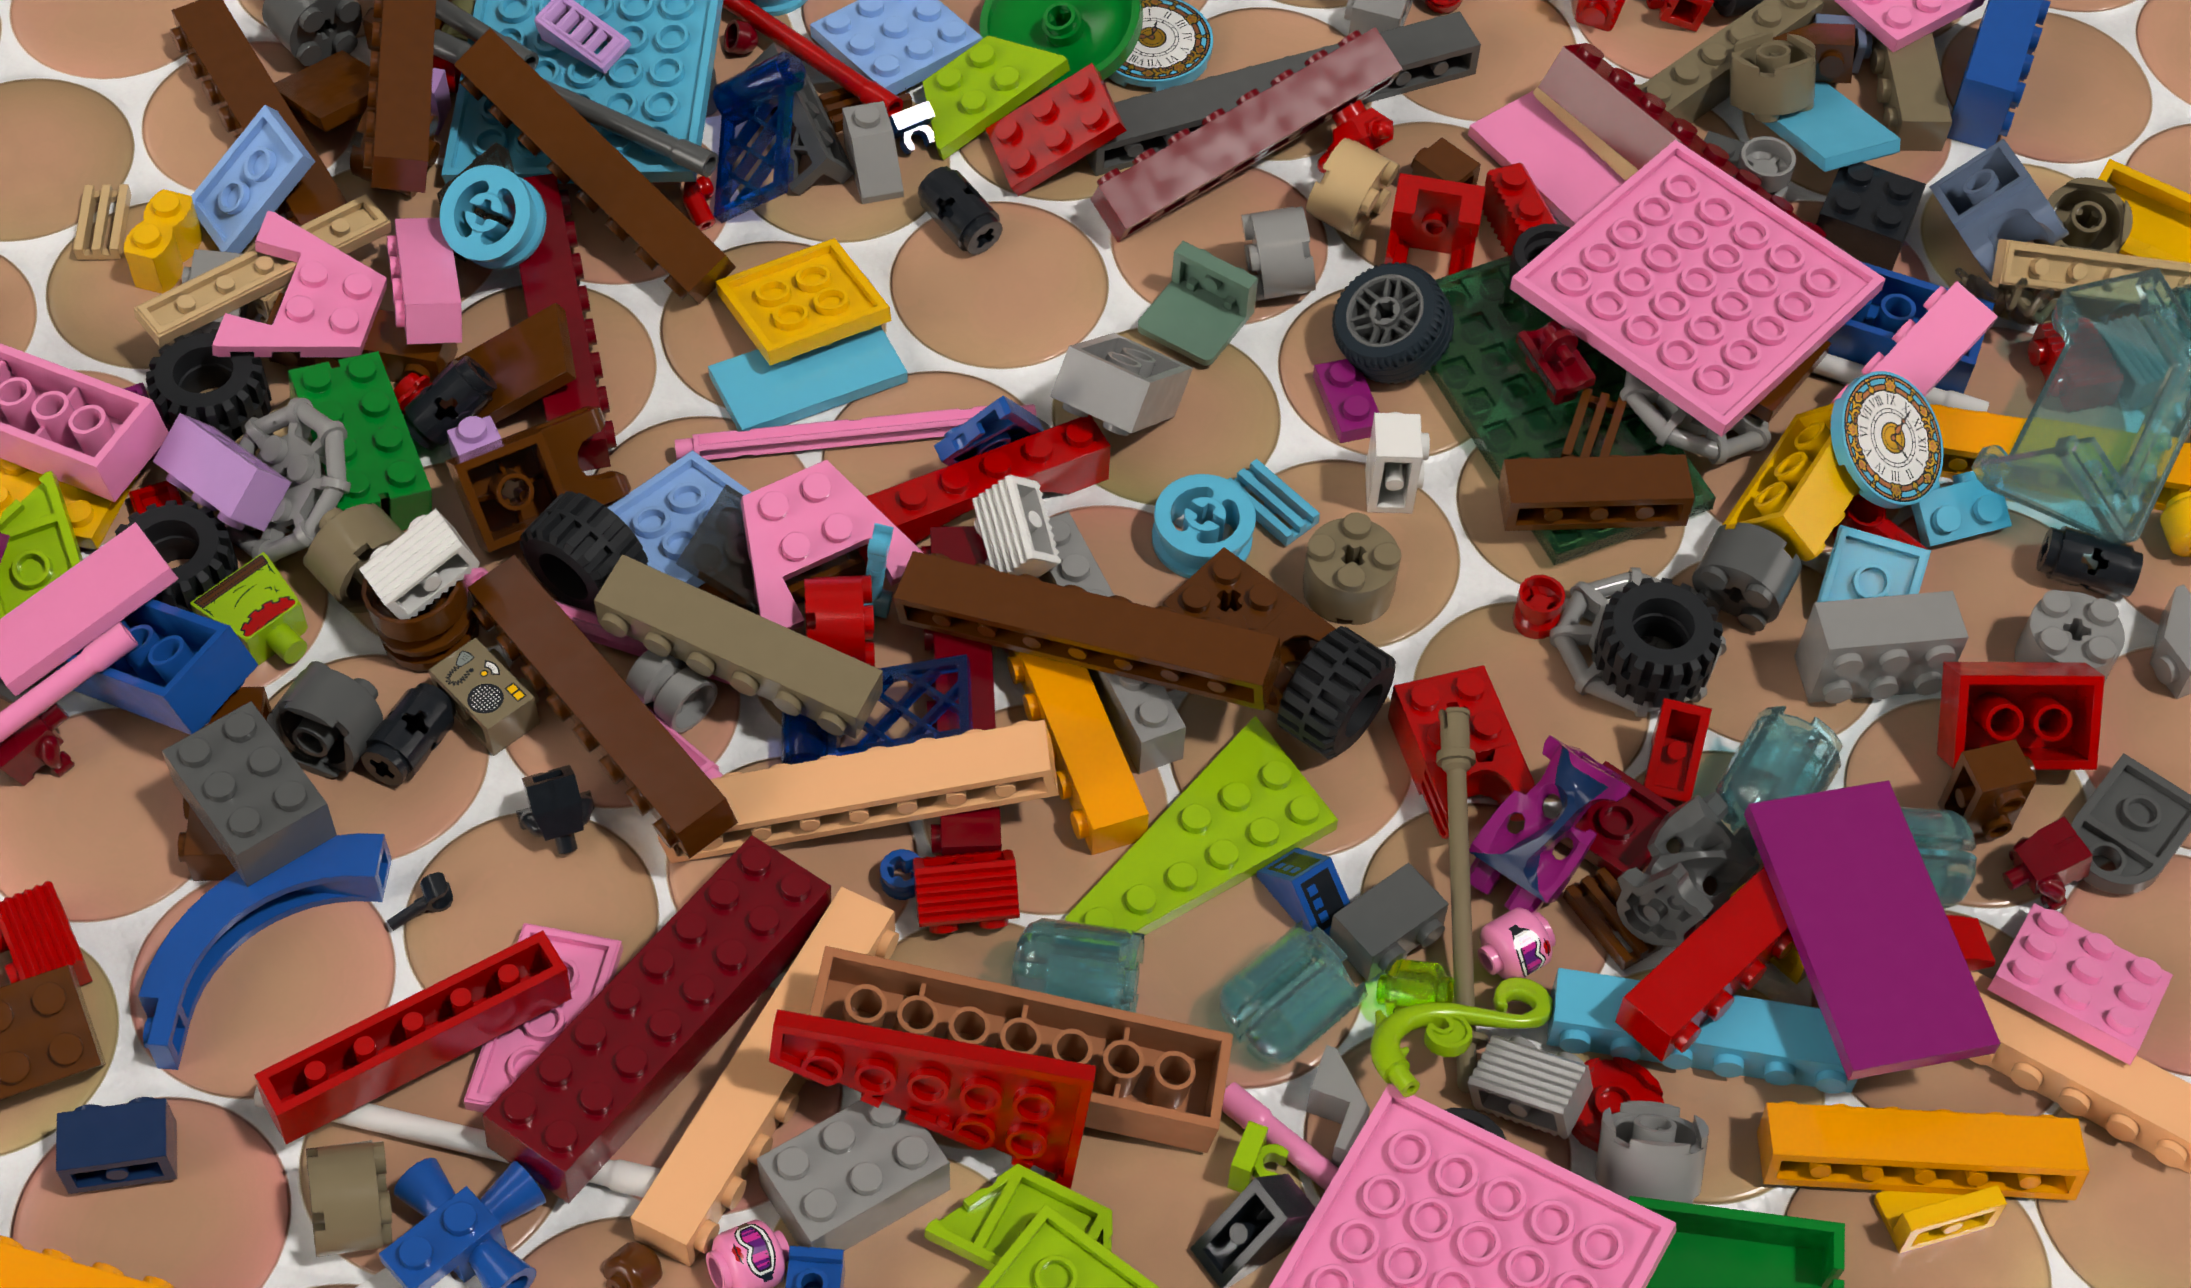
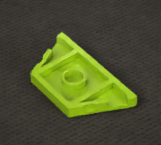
[922,36,1070,160]
[0,471,83,619]
[924,1164,1113,1271]

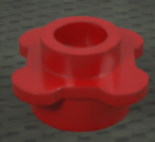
[394,373,432,414]

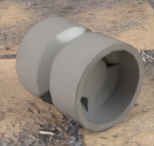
[1737,136,1796,199]
[626,650,718,733]

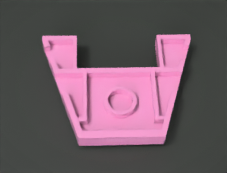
[212,211,387,357]
[741,460,923,630]

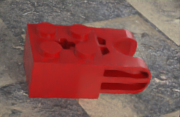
[1388,665,1535,839]

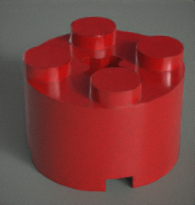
[804,575,875,667]

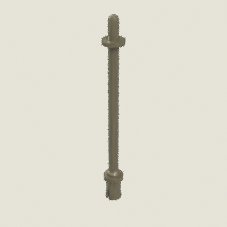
[1436,707,1489,1093]

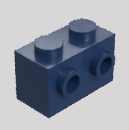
[56,1097,177,1194]

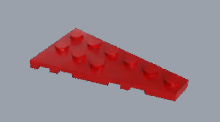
[769,1009,1096,1189]

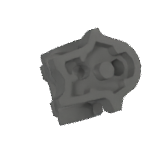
[1616,792,1760,948]

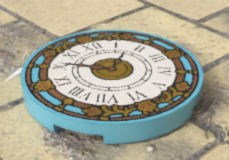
[1108,0,1213,92]
[1831,371,1944,509]

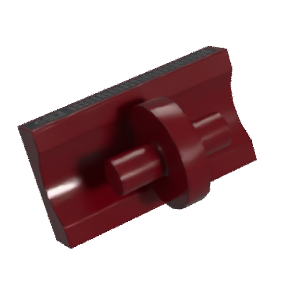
[1516,320,1596,405]

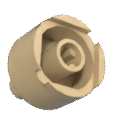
[1306,138,1400,241]

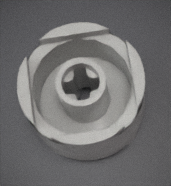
[1241,207,1316,301]
[2015,590,2125,683]
[1595,1101,1709,1204]

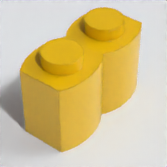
[124,189,202,294]

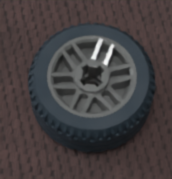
[1332,262,1454,384]

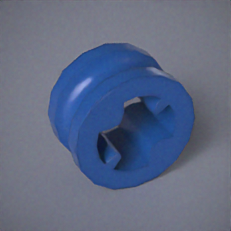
[880,849,920,900]

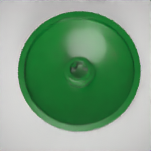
[979,0,1143,95]

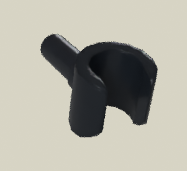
[387,872,453,931]

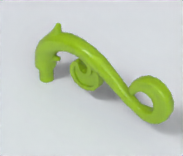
[1370,977,1553,1097]

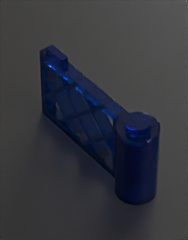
[713,51,806,223]
[781,654,973,765]

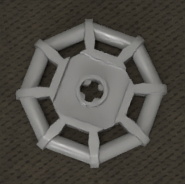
[1619,371,1771,464]
[224,397,351,565]
[1550,567,1727,717]

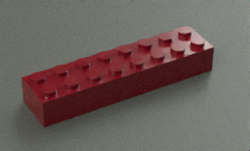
[482,835,831,1204]

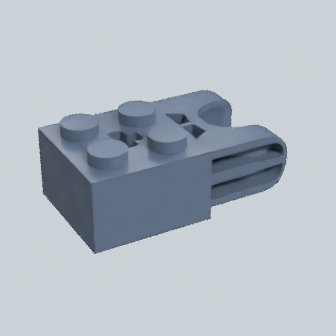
[1929,138,2069,281]

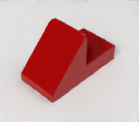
[1643,698,1712,802]

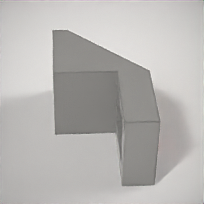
[1306,1045,1370,1168]

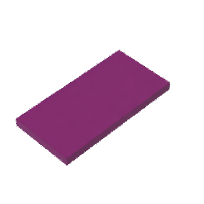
[1744,780,2001,1081]

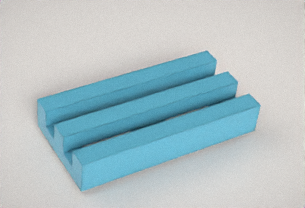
[1228,459,1320,546]

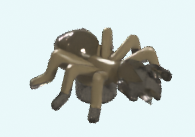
[1955,268,2072,326]

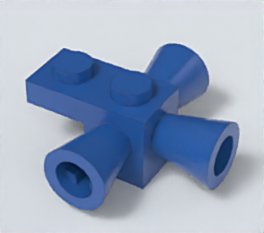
[379,1158,546,1288]

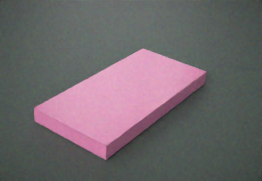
[1468,91,1625,228]
[0,522,179,697]
[464,923,623,1113]

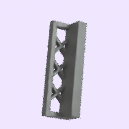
[739,43,854,195]

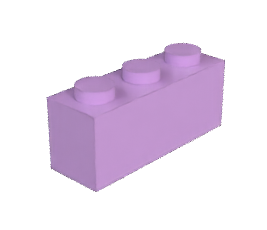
[153,413,292,531]

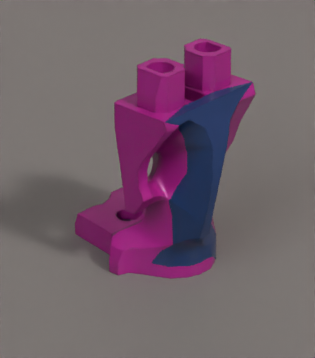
[1469,735,1632,913]

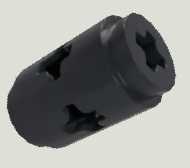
[918,166,1003,255]
[403,356,497,451]
[2037,526,2143,598]
[361,683,457,786]

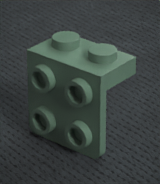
[1138,241,1258,366]

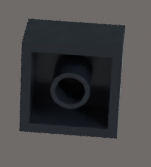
[1816,162,1926,271]

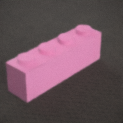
[387,218,462,344]
[1830,281,1998,404]

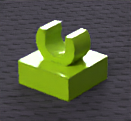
[1227,1121,1289,1193]

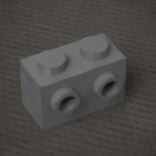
[1328,862,1449,982]

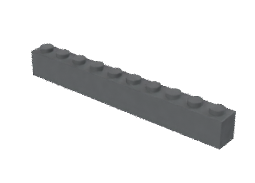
[1085,11,1481,176]

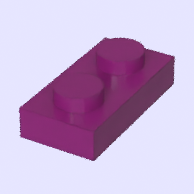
[1313,359,1379,443]

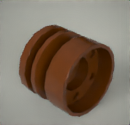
[361,577,480,671]

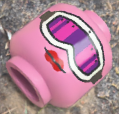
[1478,907,1556,980]
[706,1220,789,1288]

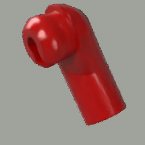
[683,176,716,231]

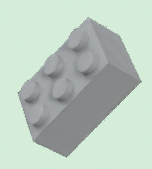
[1050,333,1193,436]
[1794,591,1969,703]
[757,1101,950,1251]

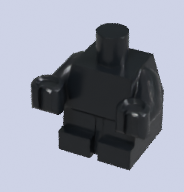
[516,765,595,854]

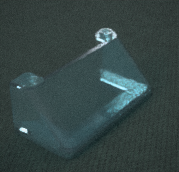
[1971,268,2191,545]

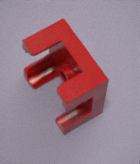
[1384,173,1486,283]

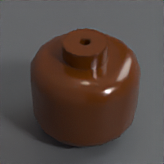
[603,1242,663,1288]

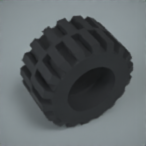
[146,329,272,442]
[520,491,649,614]
[115,500,239,613]
[1594,577,1723,708]
[1277,626,1396,759]

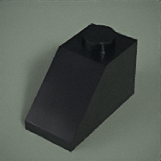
[1190,1174,1315,1288]

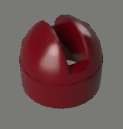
[724,19,759,55]

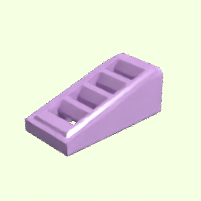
[534,0,631,74]

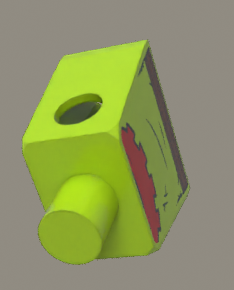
[190,552,308,665]

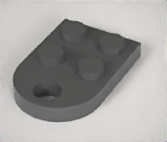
[2071,753,2191,894]

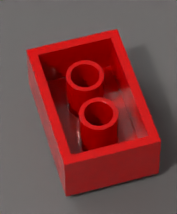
[1937,662,2105,770]

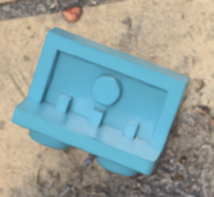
[1911,469,2012,548]

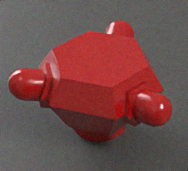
[1317,100,1394,174]

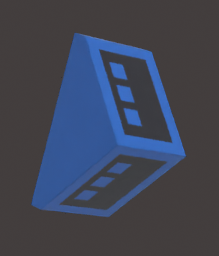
[1256,848,1350,947]

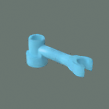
[864,523,894,619]

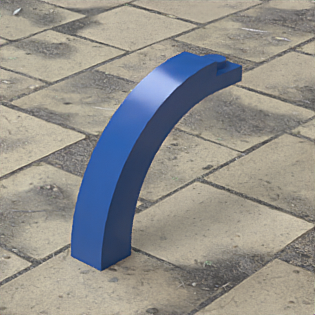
[138,833,392,1070]

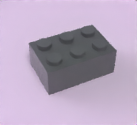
[162,701,337,887]

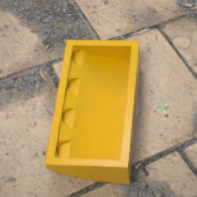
[2098,159,2191,263]

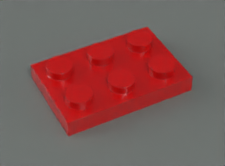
[985,63,1127,196]

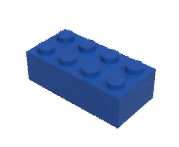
[1947,0,2051,149]
[1827,261,1995,394]
[56,599,258,735]

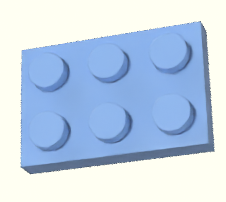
[191,105,315,253]

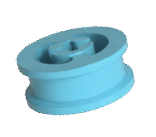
[440,165,547,270]
[1152,474,1256,578]

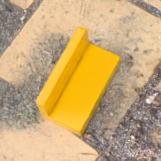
[1874,1185,2007,1253]

